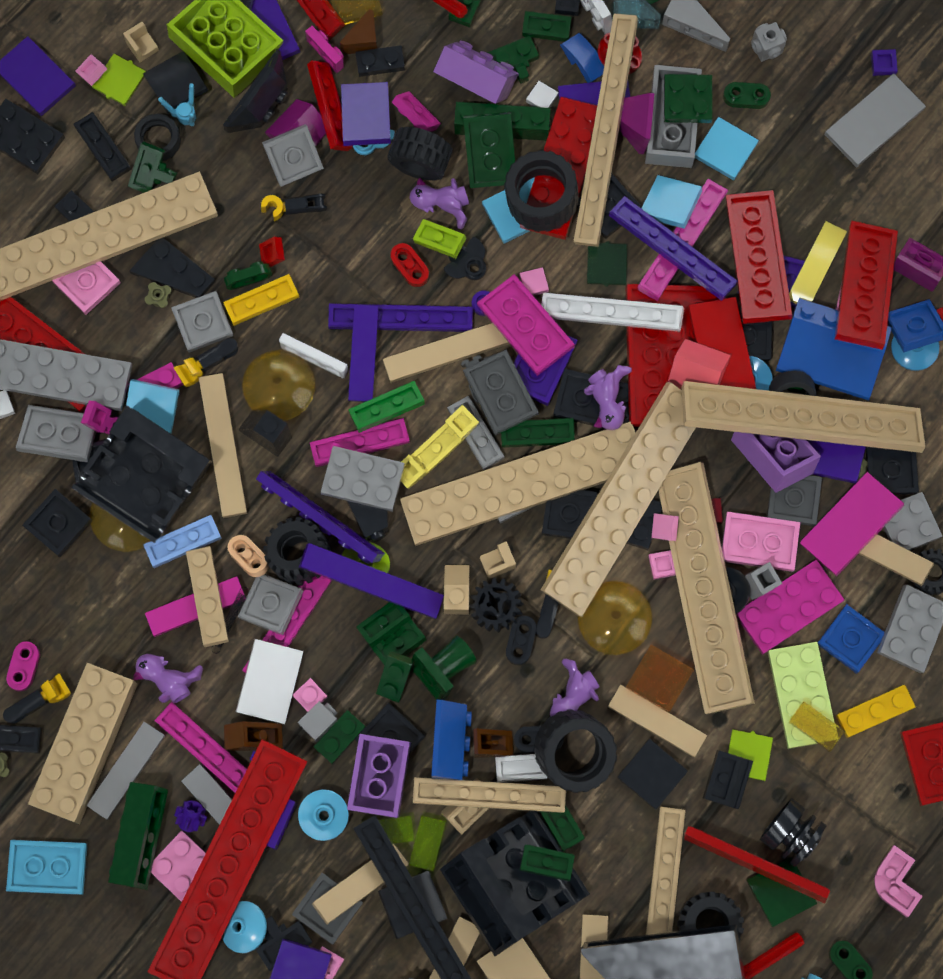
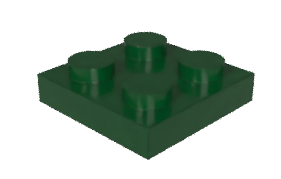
[664,74,712,123]

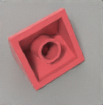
[668,339,731,389]

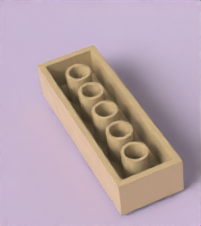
[28,663,138,824]

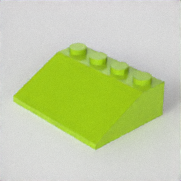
[167,0,284,98]

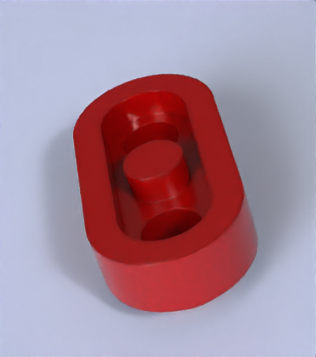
[391,243,429,287]

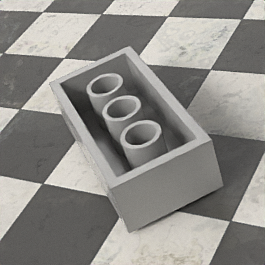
[645,65,702,168]

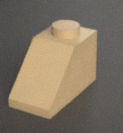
[444,565,469,615]

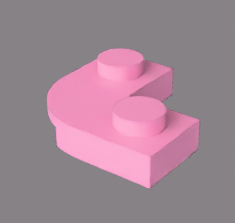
[874,845,922,917]

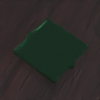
[587,241,627,287]

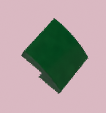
[356,602,427,666]
[746,857,817,927]

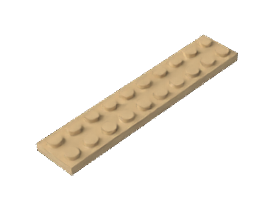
[0,171,218,301]
[681,381,925,453]
[541,382,696,617]
[400,421,635,546]
[658,462,754,714]

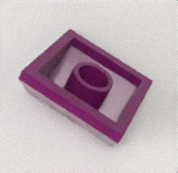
[265,99,326,147]
[893,237,943,292]

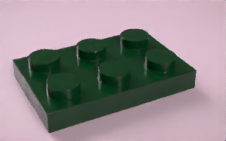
[463,112,515,188]

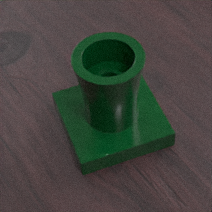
[411,635,477,701]

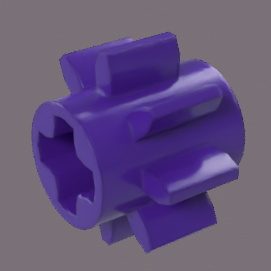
[174,800,207,832]

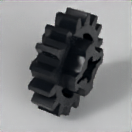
[469,578,524,633]

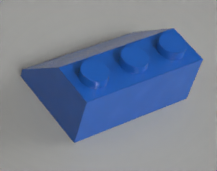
[432,700,472,780]

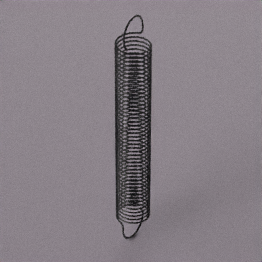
[212,587,249,654]

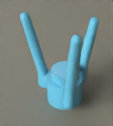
[158,83,196,126]

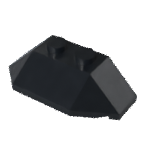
[223,49,288,133]

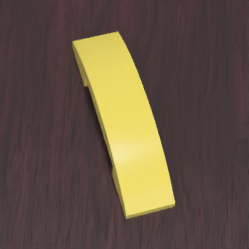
[789,221,847,304]
[401,405,479,489]

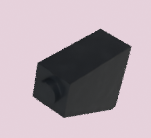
[238,410,292,457]
[346,501,388,542]

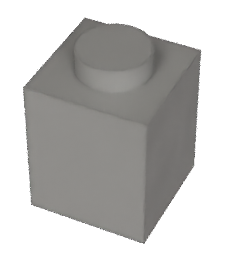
[744,562,782,600]
[298,701,338,742]

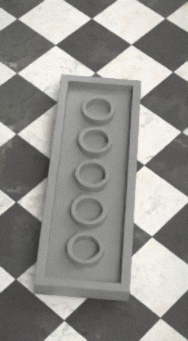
[0,339,132,411]

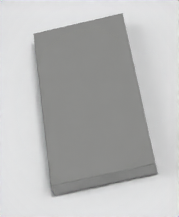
[824,74,926,168]

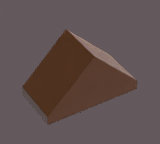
[340,9,377,55]
[473,728,513,758]

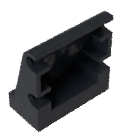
[71,405,213,543]
[440,811,590,956]

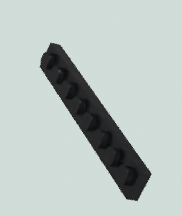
[353,815,471,979]

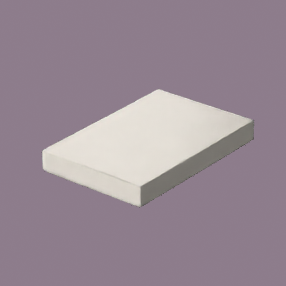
[236,639,304,724]

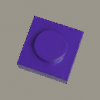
[871,49,898,76]

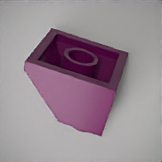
[619,93,655,154]

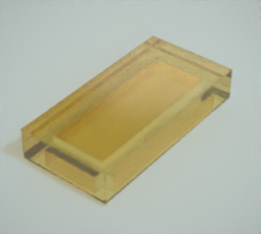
[788,701,845,752]

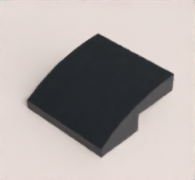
[143,51,208,114]
[378,871,447,939]

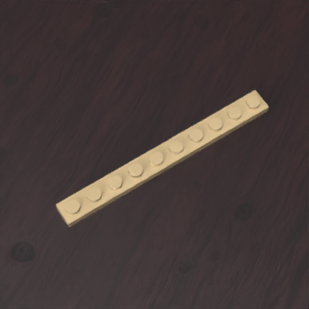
[574,14,638,247]

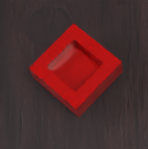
[259,236,285,267]

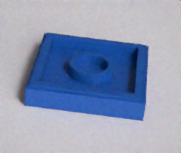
[887,299,943,353]
[818,604,885,674]

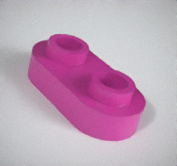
[6,642,40,691]

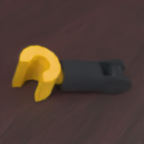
[261,193,327,221]
[174,338,238,387]
[536,570,559,639]
[3,674,71,724]

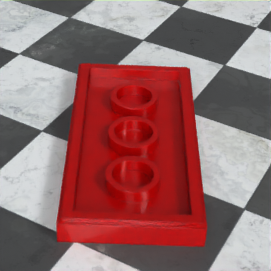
[688,297,756,389]

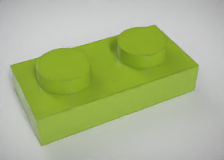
[413,219,467,259]

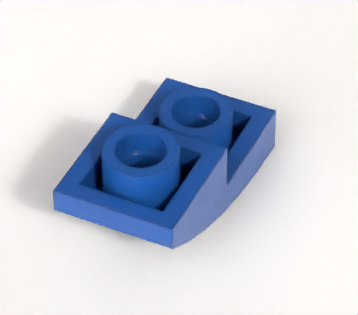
[560,33,604,83]

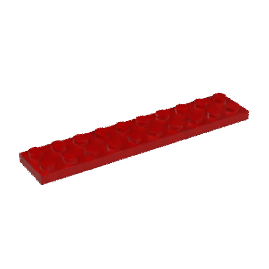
[148,739,308,979]

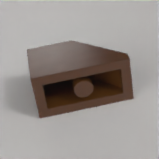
[224,721,283,751]

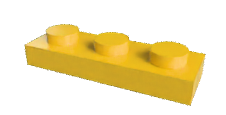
[223,274,299,326]
[836,685,916,738]

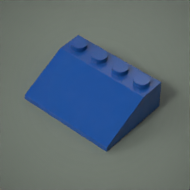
[776,298,892,401]

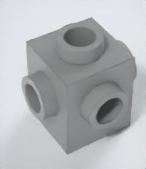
[751,22,787,62]

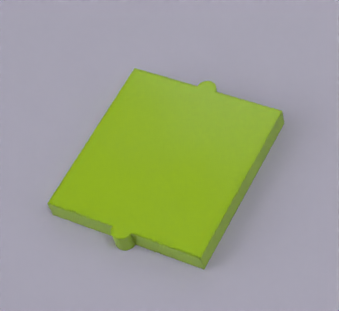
[92,54,146,106]
[728,729,773,781]

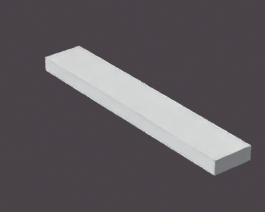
[541,293,684,332]

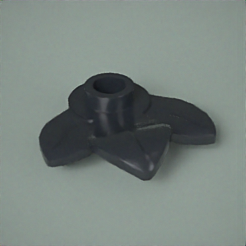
[444,237,486,280]

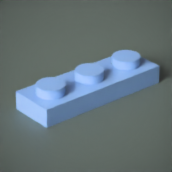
[143,515,222,568]

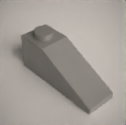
[662,0,730,52]

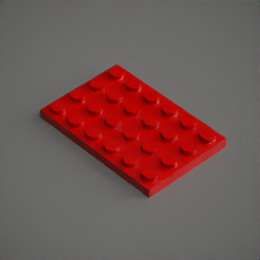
[625,284,720,428]

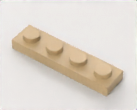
[186,546,229,647]

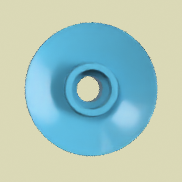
[298,790,349,841]
[222,901,267,953]

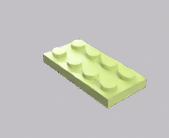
[768,642,838,749]

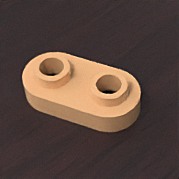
[228,535,269,577]

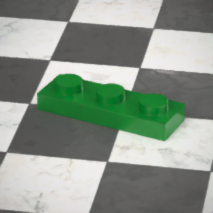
[348,381,425,433]

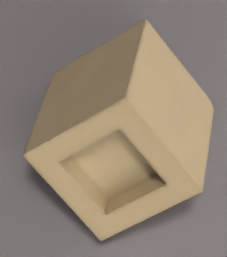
[123,22,159,63]
[480,541,516,579]

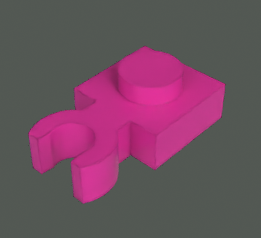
[81,400,119,434]

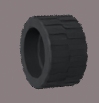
[504,150,579,232]
[534,709,617,793]

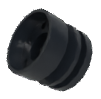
[760,798,827,867]

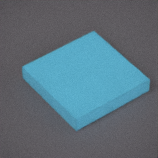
[695,117,759,181]
[641,175,702,229]
[126,379,179,434]

